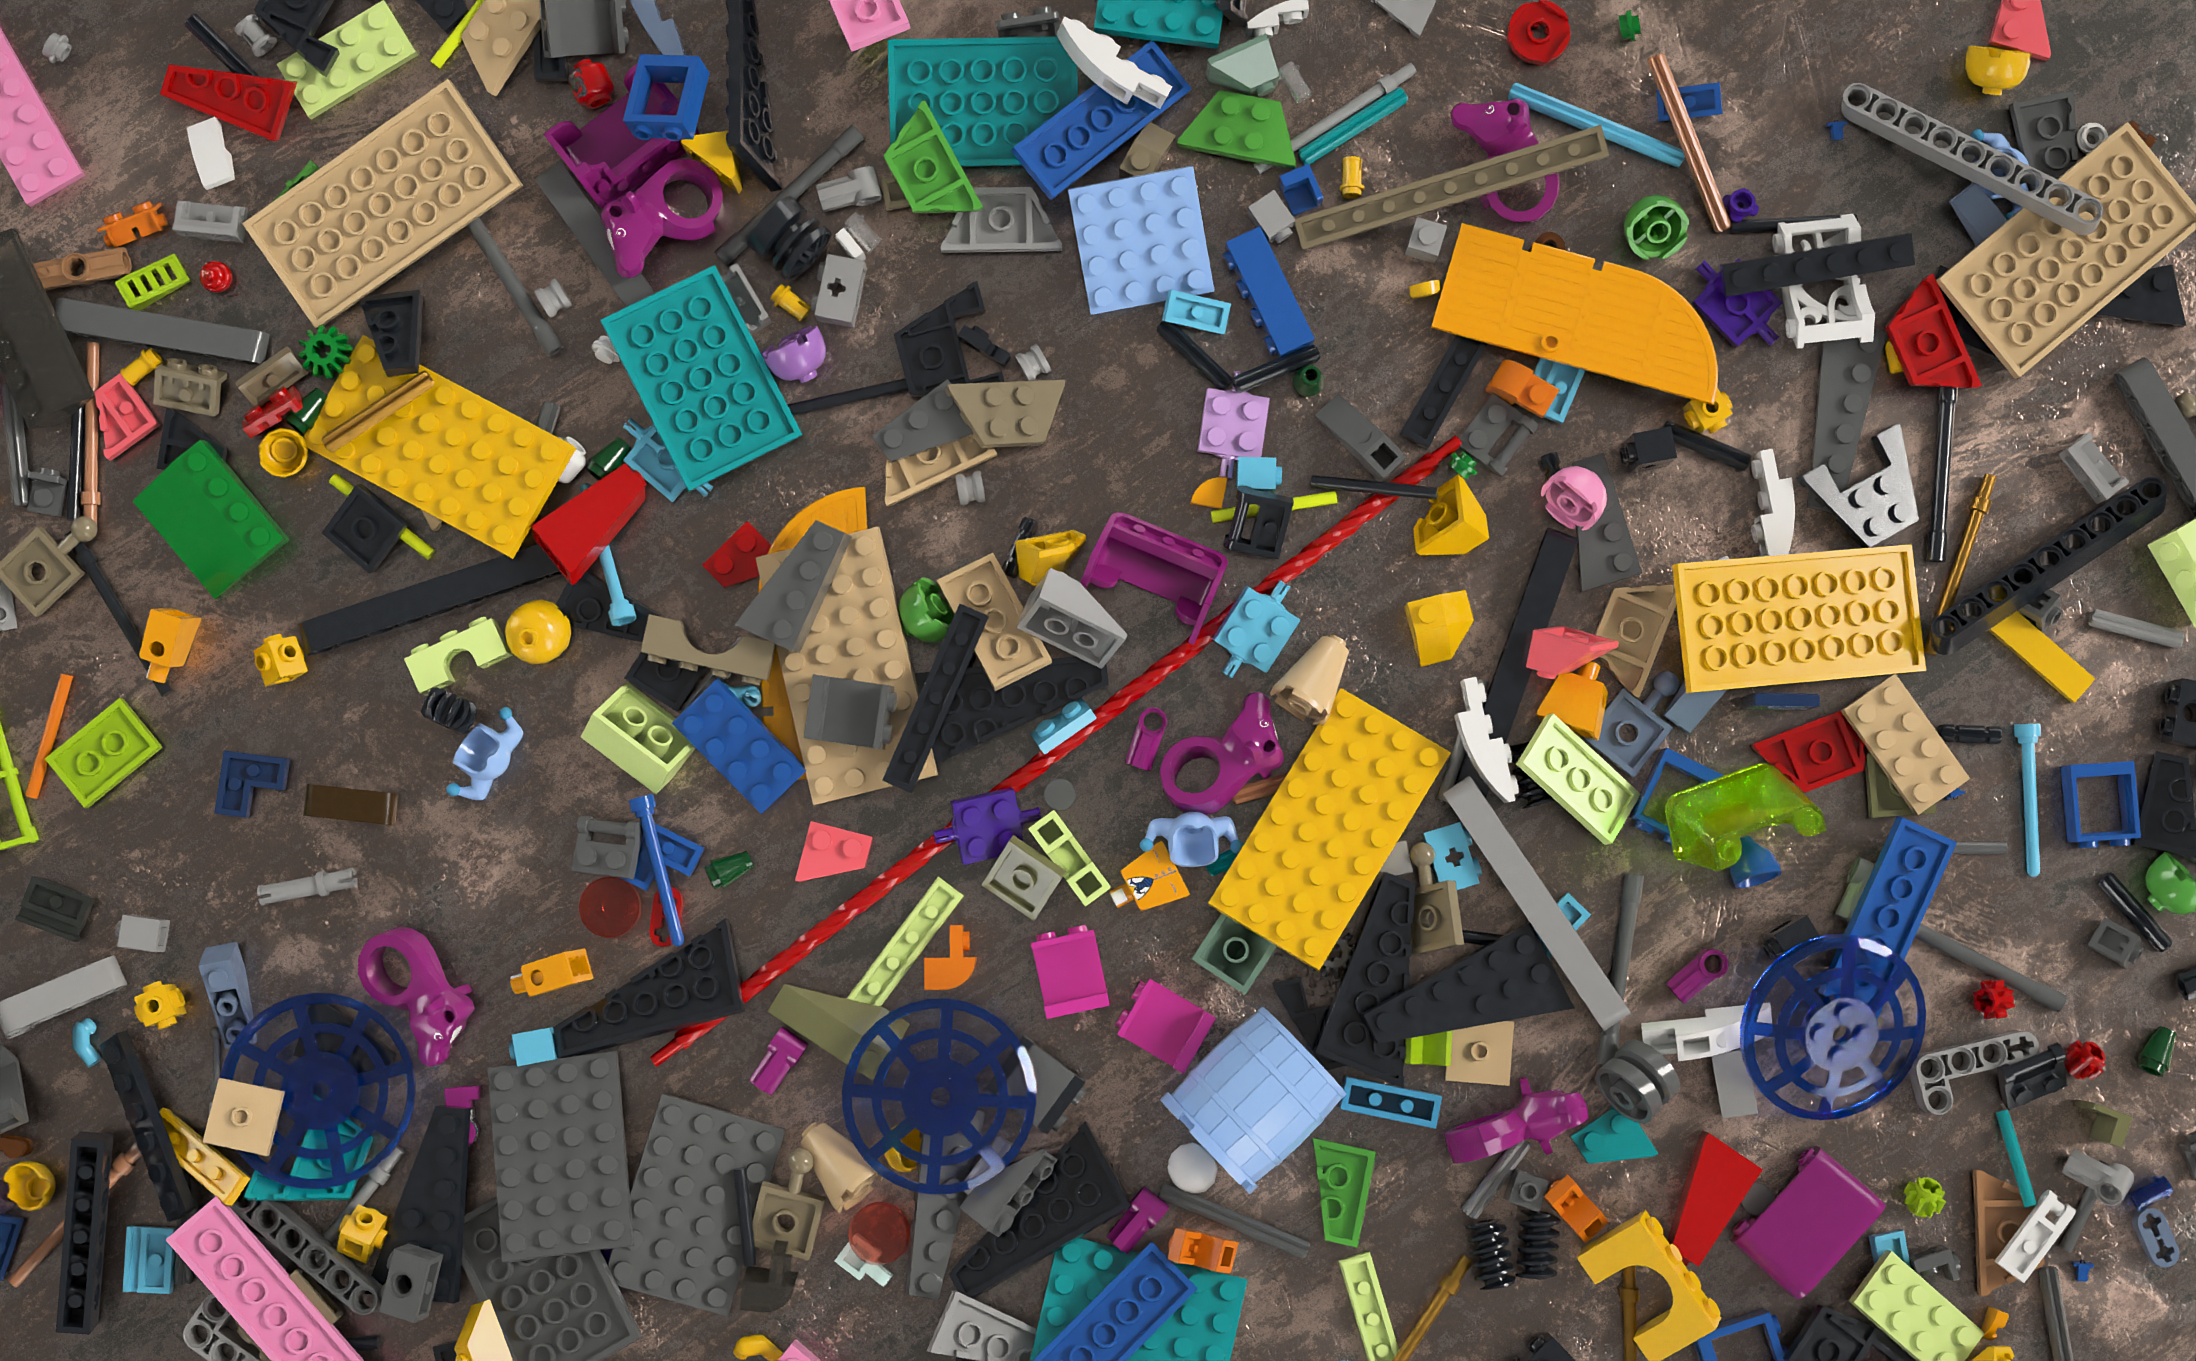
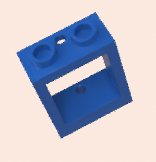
[623,54,710,141]
[1629,748,1724,848]
[2060,761,2141,848]
[1693,1308,1788,1361]

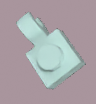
[835,1234,894,1287]

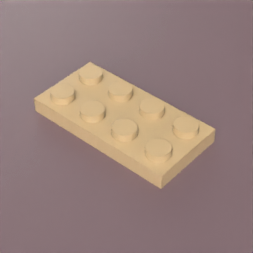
[936,553,1052,691]
[1840,673,1970,816]

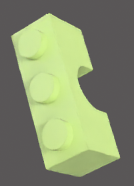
[404,617,513,695]
[1028,810,1111,907]

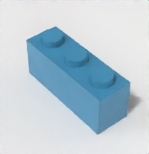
[1337,1075,1442,1129]

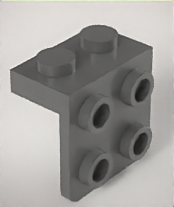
[995,7,1060,38]

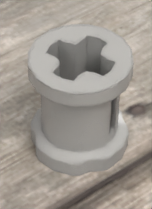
[234,14,277,57]

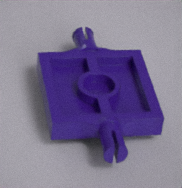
[1691,258,1783,348]
[933,787,1041,865]

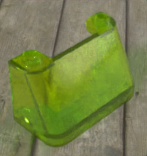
[1665,763,1826,871]

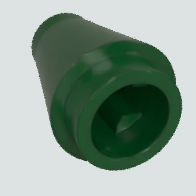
[1293,365,1325,397]
[284,387,328,435]
[586,437,632,481]
[704,851,754,890]
[2138,1026,2177,1077]

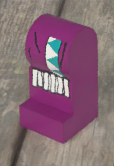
[444,1085,483,1145]

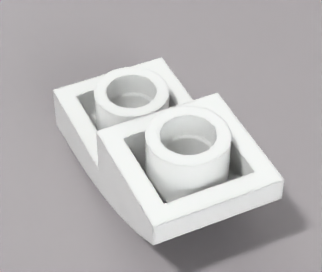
[1246,0,1309,39]
[187,117,235,190]

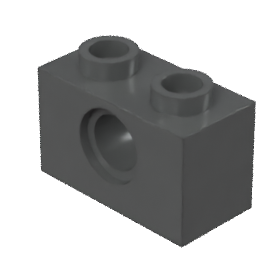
[379,1243,443,1323]

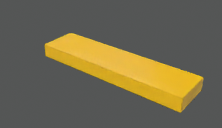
[1988,599,2095,703]
[159,1108,251,1206]

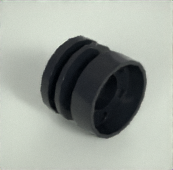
[747,196,832,282]

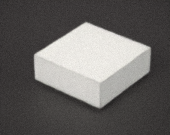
[835,228,866,261]

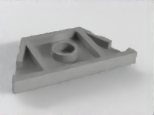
[941,187,1062,253]

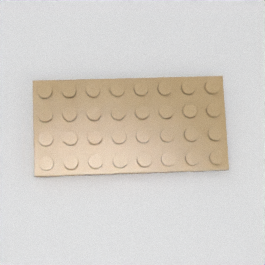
[242,79,523,329]
[1936,122,2196,379]
[756,527,938,805]

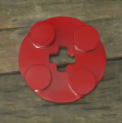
[1507,0,1571,66]

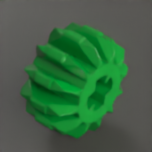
[297,325,353,379]

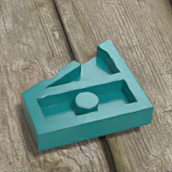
[1569,1107,1658,1164]

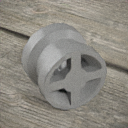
[534,278,572,318]
[1014,343,1052,381]
[956,471,986,506]

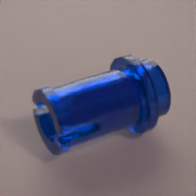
[2128,1176,2174,1212]

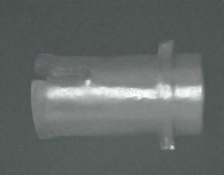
[1278,61,1313,104]
[843,212,883,253]

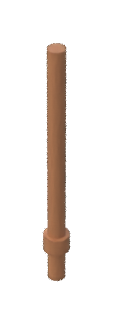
[81,342,101,525]
[8,1142,142,1287]

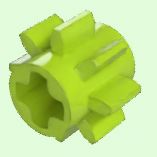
[1903,1177,1946,1218]

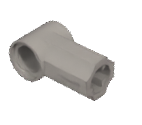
[816,166,883,212]
[1835,857,1875,921]
[2062,1149,2134,1206]

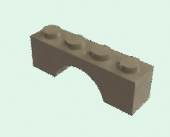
[641,614,776,686]

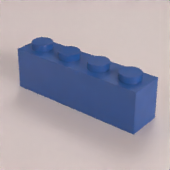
[1222,226,1315,358]

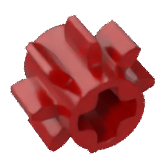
[1973,980,2015,1019]
[2064,1040,2106,1081]

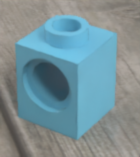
[1236,457,1282,494]
[509,1027,558,1066]

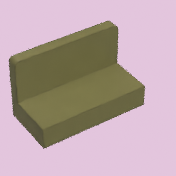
[2074,1099,2133,1148]

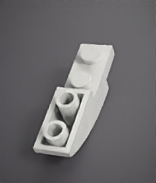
[1056,17,1172,109]
[1751,449,1795,557]
[1454,677,1519,803]
[1641,1003,1773,1061]

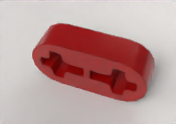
[649,887,684,947]

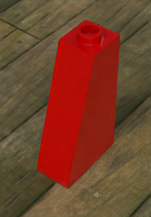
[532,463,647,585]
[1667,1130,1763,1267]

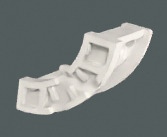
[1772,214,1875,349]

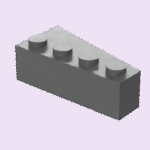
[734,520,852,653]

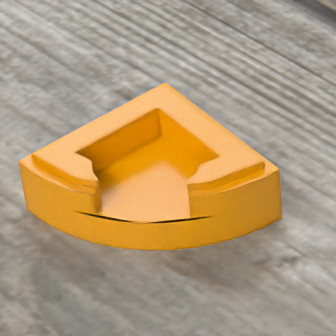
[1190,477,1228,509]
[1981,1306,2009,1341]

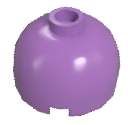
[761,325,826,383]

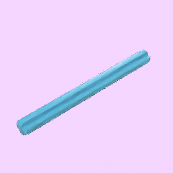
[1508,83,1685,167]

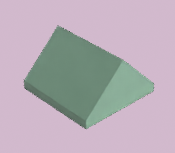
[1192,913,1277,995]

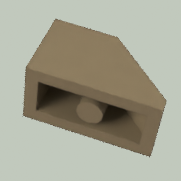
[1119,122,1176,178]

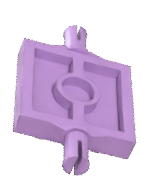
[1197,371,1270,479]

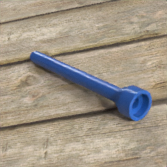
[628,794,684,947]

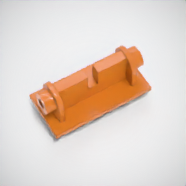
[97,200,168,248]

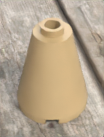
[1270,635,1349,726]
[800,1122,887,1213]

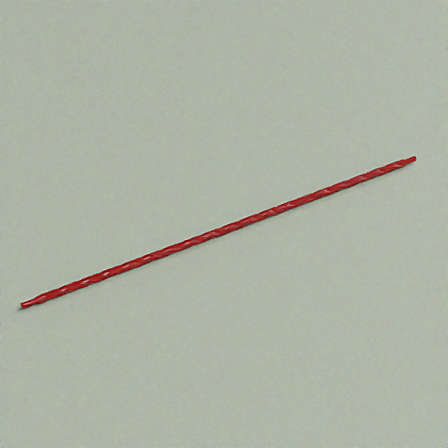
[650,435,1462,1067]

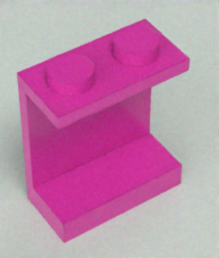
[1031,925,1110,1019]
[1115,978,1216,1074]

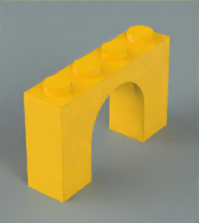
[1577,1210,1721,1361]

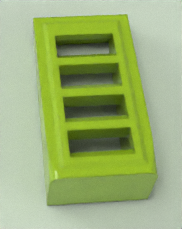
[115,254,191,311]

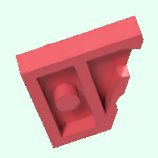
[1988,0,2051,61]
[95,373,160,461]
[795,821,873,882]

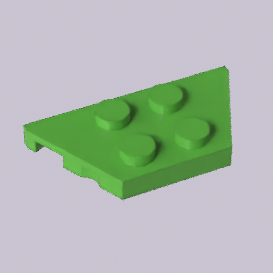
[1177,90,1296,170]
[883,100,983,213]

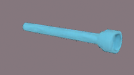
[580,483,636,626]
[2014,724,2041,877]

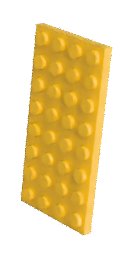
[300,335,577,559]
[1672,544,1926,693]
[1208,688,1451,971]

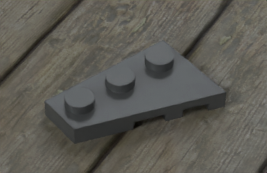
[872,379,973,463]

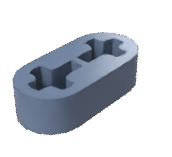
[2132,1207,2180,1268]

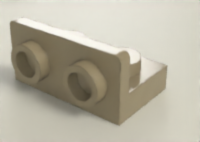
[153,358,227,417]

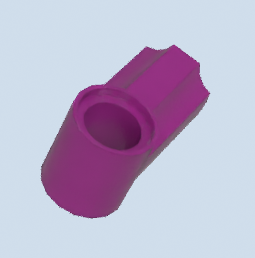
[1125,707,1167,771]
[1665,947,1729,1004]
[749,1026,809,1095]
[1106,1186,1169,1255]

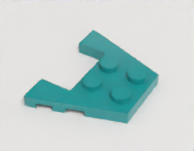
[244,1079,373,1201]

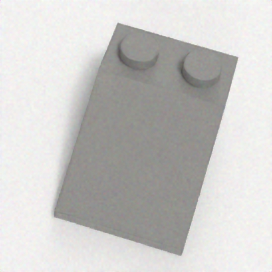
[1017,568,1127,669]

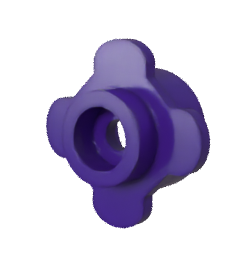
[1722,188,1759,223]

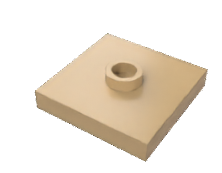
[1444,1021,1514,1086]
[203,1078,285,1156]

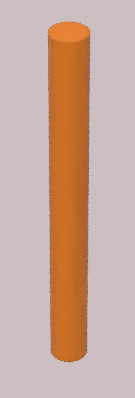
[25,673,73,799]

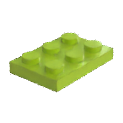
[45,698,163,808]

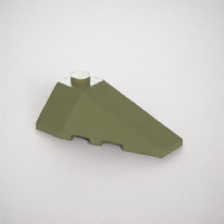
[767,984,910,1082]

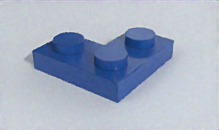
[621,823,705,891]

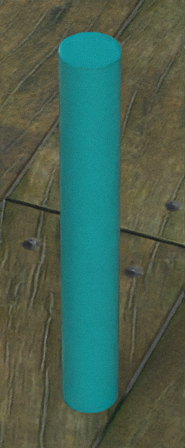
[1996,1110,2037,1208]

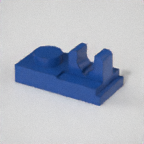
[1656,82,1723,122]

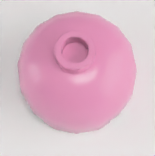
[1541,466,1607,530]

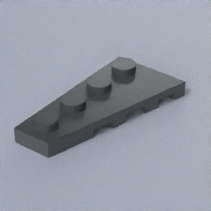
[1572,453,1642,593]

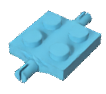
[623,418,713,502]
[1212,580,1300,678]

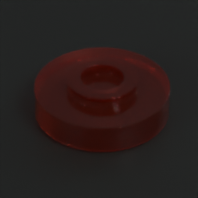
[579,877,642,938]
[848,1202,910,1265]

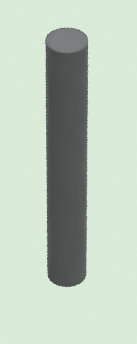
[1952,841,2008,854]
[2059,1160,2110,1253]

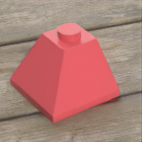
[1526,626,1619,679]

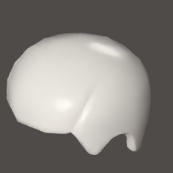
[1167,1142,1218,1194]

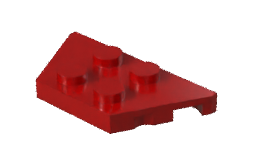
[1884,274,1982,389]
[1751,710,1865,793]

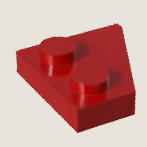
[242,385,303,439]
[702,521,771,588]

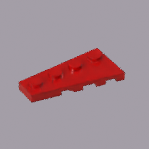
[160,64,297,141]

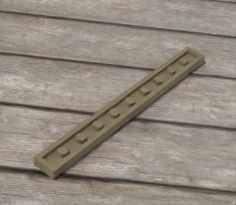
[1295,125,1610,250]

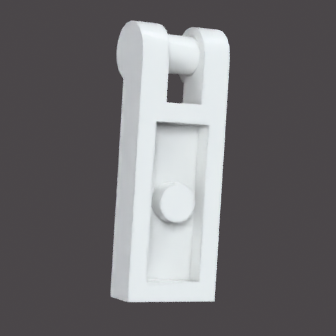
[1994,1190,2076,1283]

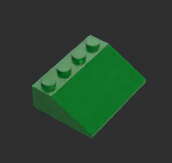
[133,440,290,599]

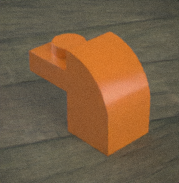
[1484,360,1560,418]
[924,925,977,990]
[1544,1174,1609,1244]
[1167,1227,1239,1274]

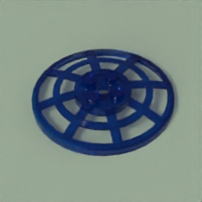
[1740,934,1926,1120]
[220,993,416,1189]
[842,998,1036,1194]

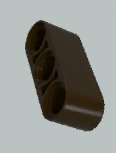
[303,784,399,826]

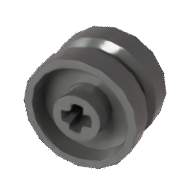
[1595,1039,1680,1124]

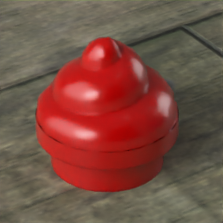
[200,261,232,293]

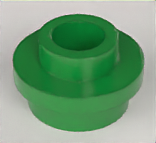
[1619,10,1641,42]
[1448,451,1478,480]

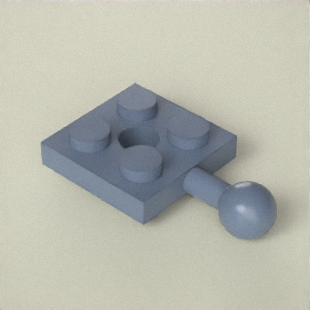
[1582,671,1679,778]

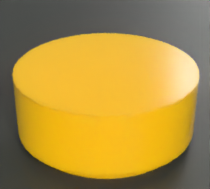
[1408,280,1442,299]

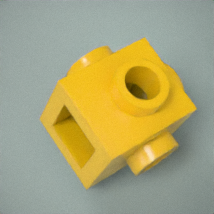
[1682,387,1733,434]
[253,634,308,687]
[134,981,187,1030]
[337,1204,388,1264]

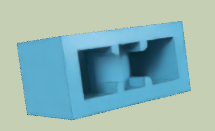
[1420,822,1482,890]

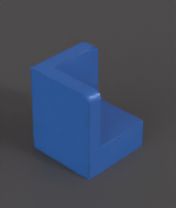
[1278,164,1324,216]

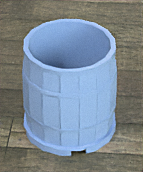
[1160,1006,1347,1194]

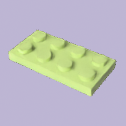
[276,0,418,120]
[1516,713,1641,845]
[1849,1250,1985,1361]

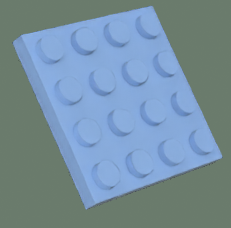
[1068,165,1214,315]

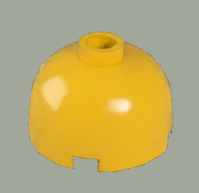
[1965,46,2031,95]
[504,599,571,664]

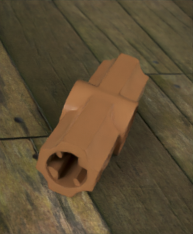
[29,247,132,292]

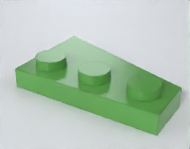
[1313,1138,1377,1248]

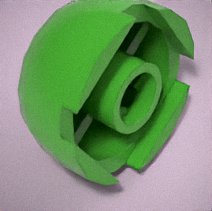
[1623,195,1689,260]
[898,577,954,643]
[2145,852,2196,915]

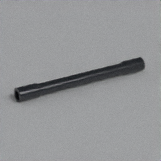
[1926,387,1958,563]

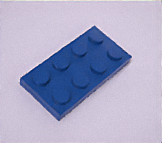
[672,678,806,814]

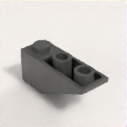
[1315,394,1407,482]
[959,1149,1058,1237]

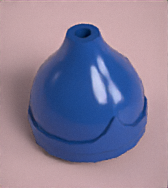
[1730,836,1782,888]

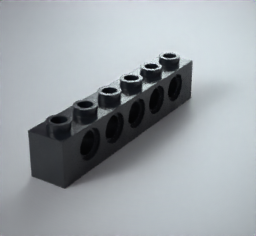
[56,1131,114,1335]

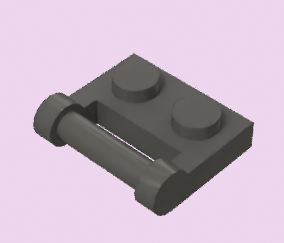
[1459,393,1539,477]
[571,815,643,880]

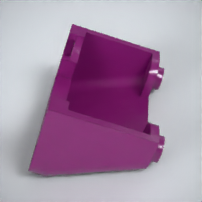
[543,63,700,208]
[1730,1146,1886,1300]

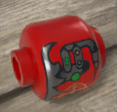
[568,59,614,109]

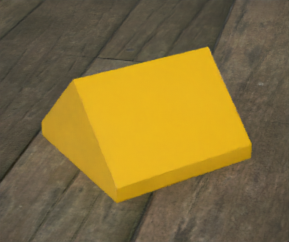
[681,130,743,194]

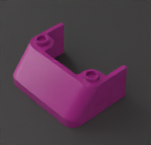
[1080,512,1228,645]

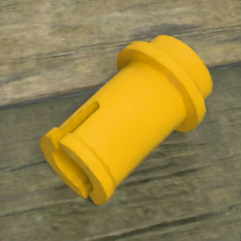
[1339,156,1364,199]
[770,284,811,323]
[120,348,163,386]

